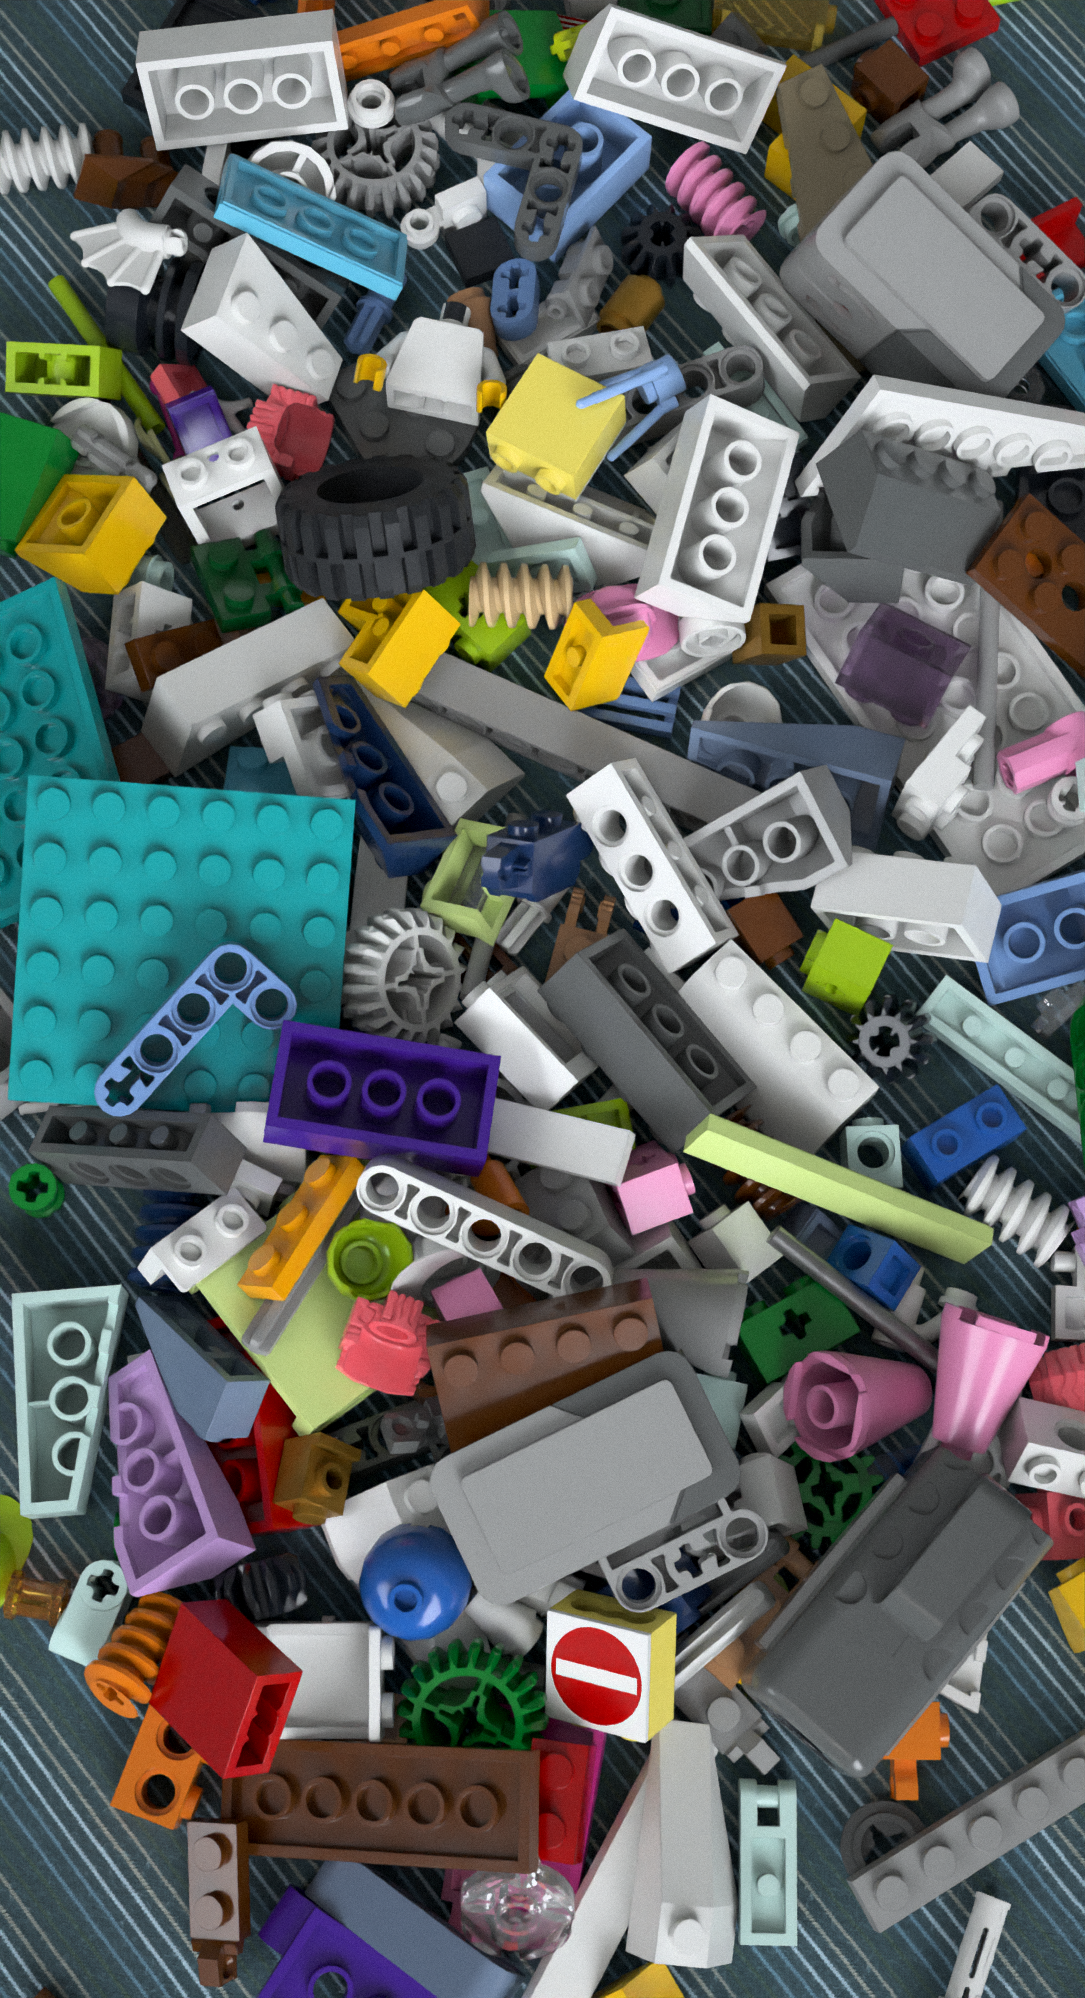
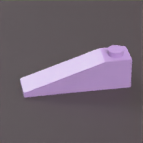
[108,1349,256,1597]

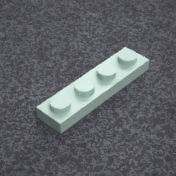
[914,975,1082,1145]

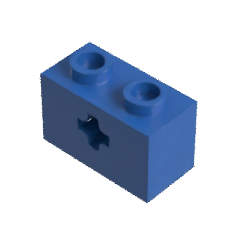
[900,1084,1027,1193]

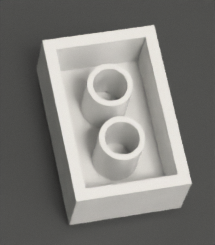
[811,846,1002,963]

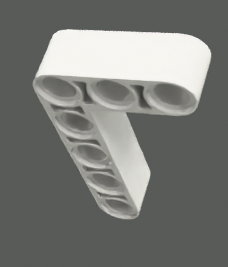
[356,1154,613,1299]

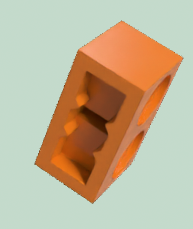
[110,1704,208,1830]

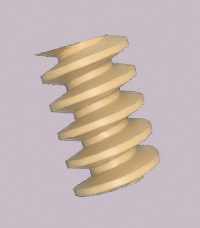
[469,562,573,630]

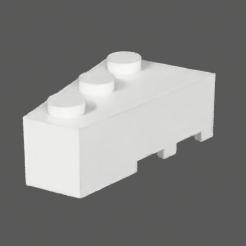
[181,232,343,404]

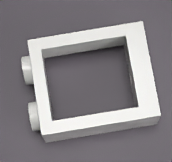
[162,426,285,548]
[454,966,599,1111]

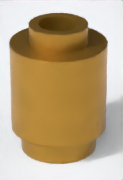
[597,275,665,333]

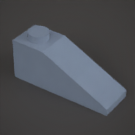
[135,1296,270,1442]

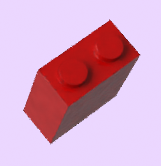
[148,1599,303,1779]

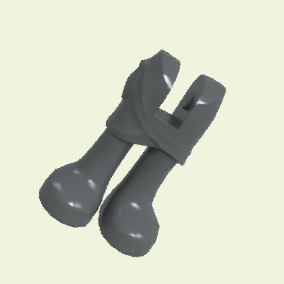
[389,10,530,126]

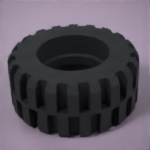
[275,454,476,601]

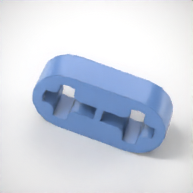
[490,258,541,341]

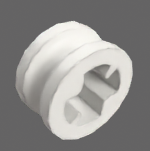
[1046,776,1085,828]

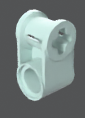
[49,1560,134,1666]

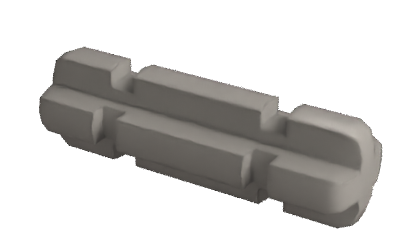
[70,425,157,494]

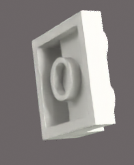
[252,689,349,799]
[891,705,986,841]

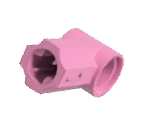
[996,711,1085,794]

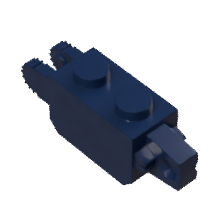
[481,810,594,902]

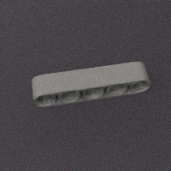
[607,345,765,454]

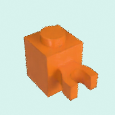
[882,1701,950,1800]

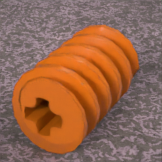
[84,1592,183,1718]

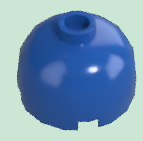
[359,1523,472,1641]

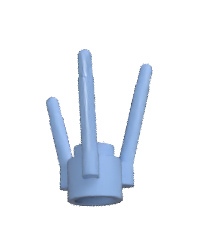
[576,354,686,462]

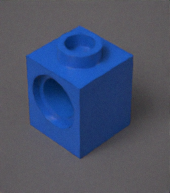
[826,1224,922,1312]

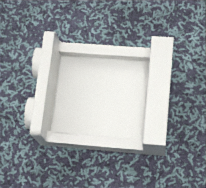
[251,1621,395,1743]

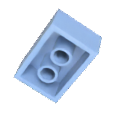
[483,90,652,263]

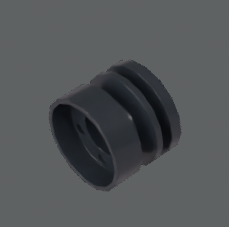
[105,257,207,367]

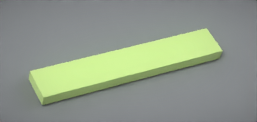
[683,1114,994,1264]

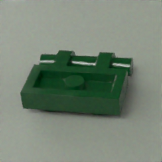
[191,529,304,634]

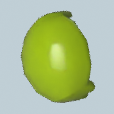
[325,1218,414,1302]

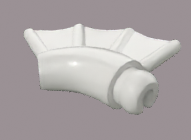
[70,208,188,295]

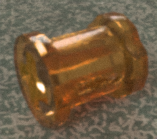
[3,1569,71,1628]

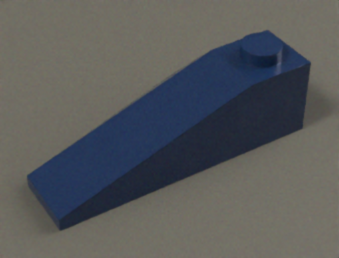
[312,676,458,878]

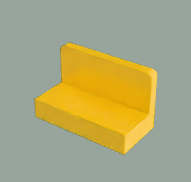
[544,599,650,711]

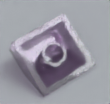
[835,603,972,729]

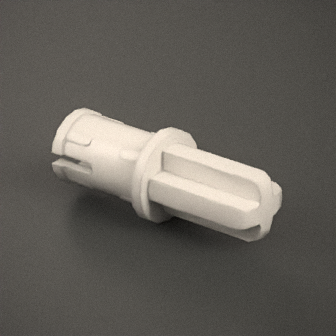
[495,880,577,956]

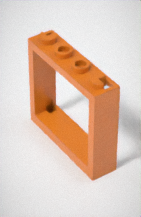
[297,0,490,82]

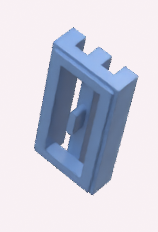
[576,676,681,739]

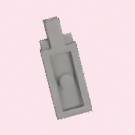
[674,1632,780,1775]

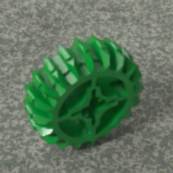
[397,1636,549,1749]

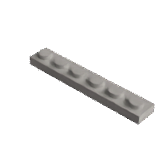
[846,1728,1085,1933]

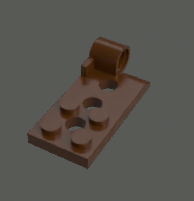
[966,493,1085,679]

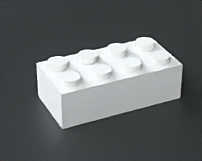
[136,9,349,151]

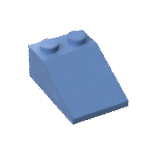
[975,869,1085,1006]

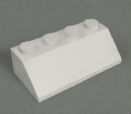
[563,3,787,154]
[683,234,861,422]
[634,394,800,623]
[678,939,880,1155]

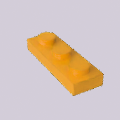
[237,1155,365,1301]

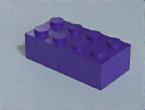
[263,1020,501,1178]

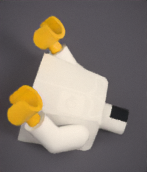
[353,301,507,426]

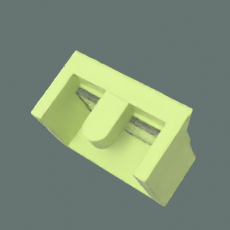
[420,818,515,946]

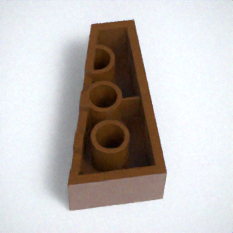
[426,1278,664,1454]

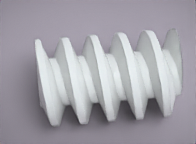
[0,123,95,195]
[956,1154,1075,1268]

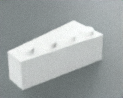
[141,598,354,777]

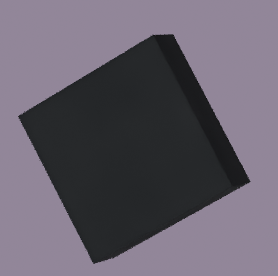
[445,216,515,289]

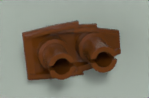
[73,129,179,210]

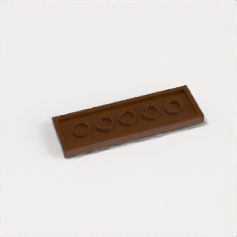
[221,1739,540,1874]

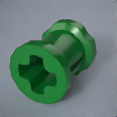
[9,1163,66,1219]

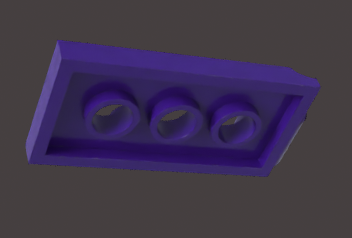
[255,1883,438,1998]

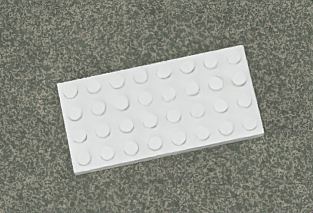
[764,563,1085,896]

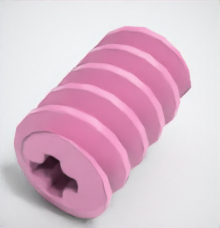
[665,141,767,241]

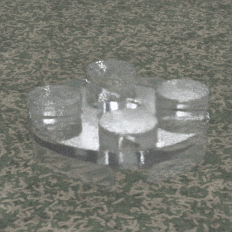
[460,1857,575,1960]

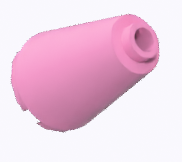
[932,1302,1050,1461]
[783,1350,932,1463]

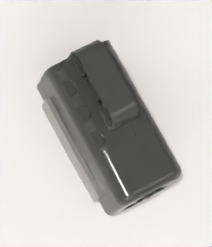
[741,1446,1054,1778]

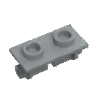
[545,226,613,329]

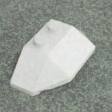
[480,464,656,588]

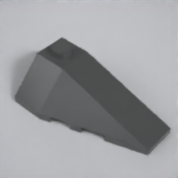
[800,487,904,603]

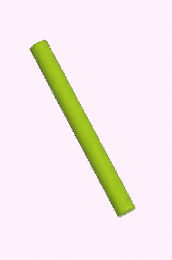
[48,275,165,435]

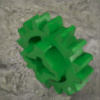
[778,1441,884,1550]

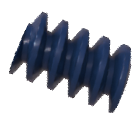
[127,1189,211,1297]

